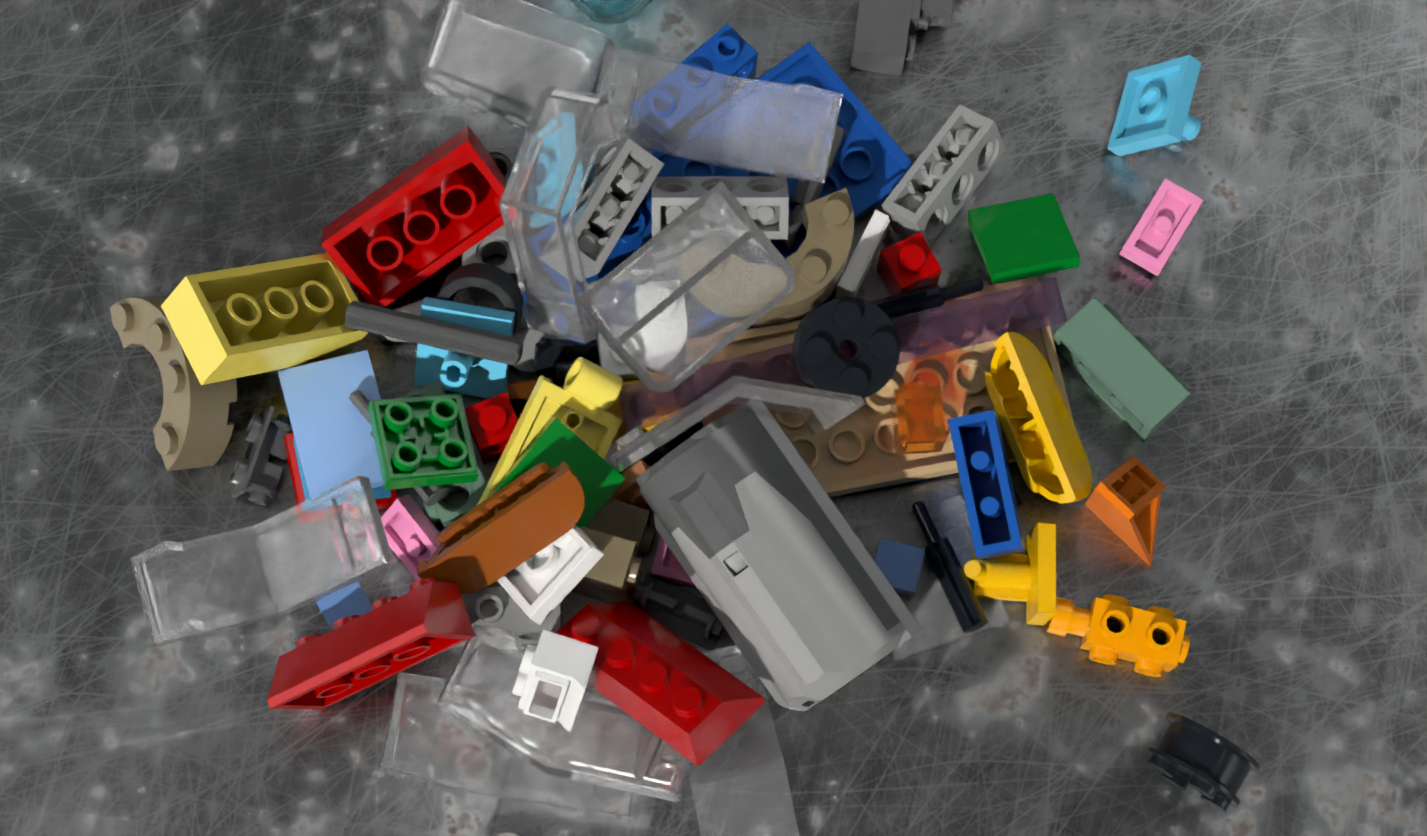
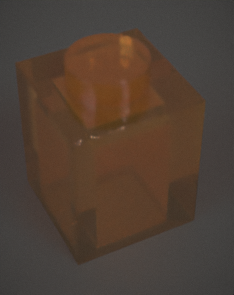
[891,381,946,455]

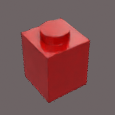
[876,232,942,296]
[464,392,518,465]

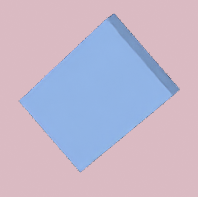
[278,350,384,503]

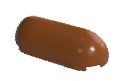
[417,462,585,594]

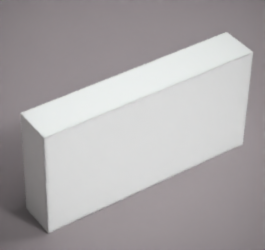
[835,209,890,299]

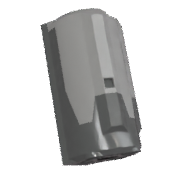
[635,395,922,711]

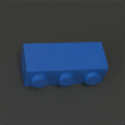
[948,409,1027,560]

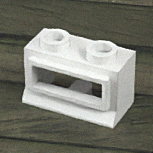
[512,629,599,732]

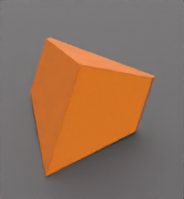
[1085,456,1167,568]

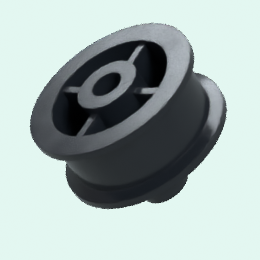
[792,297,900,401]
[1145,712,1261,812]

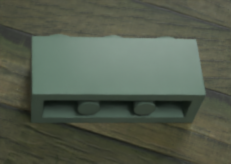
[1053,297,1190,442]

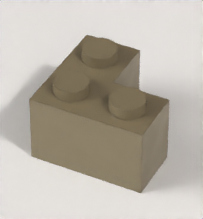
[571,498,656,602]

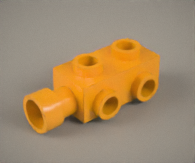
[1046,594,1190,677]

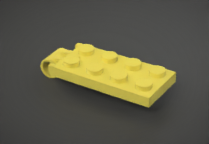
[477,357,623,505]

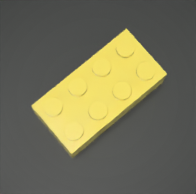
[161,253,368,385]

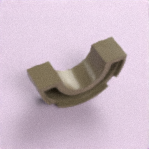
[680,188,854,326]
[110,295,237,471]

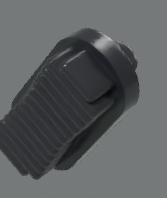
[533,338,600,385]

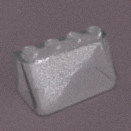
[420,0,616,148]
[579,181,796,392]

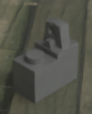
[850,0,954,76]

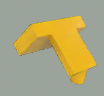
[964,523,1056,626]

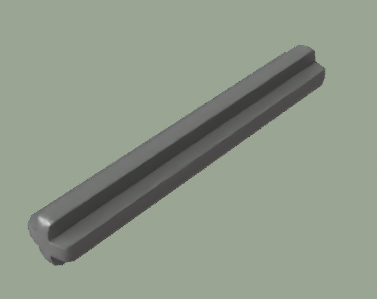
[344,301,523,366]

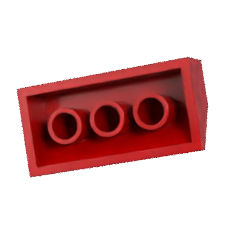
[321,126,522,308]
[267,577,475,710]
[556,601,765,766]

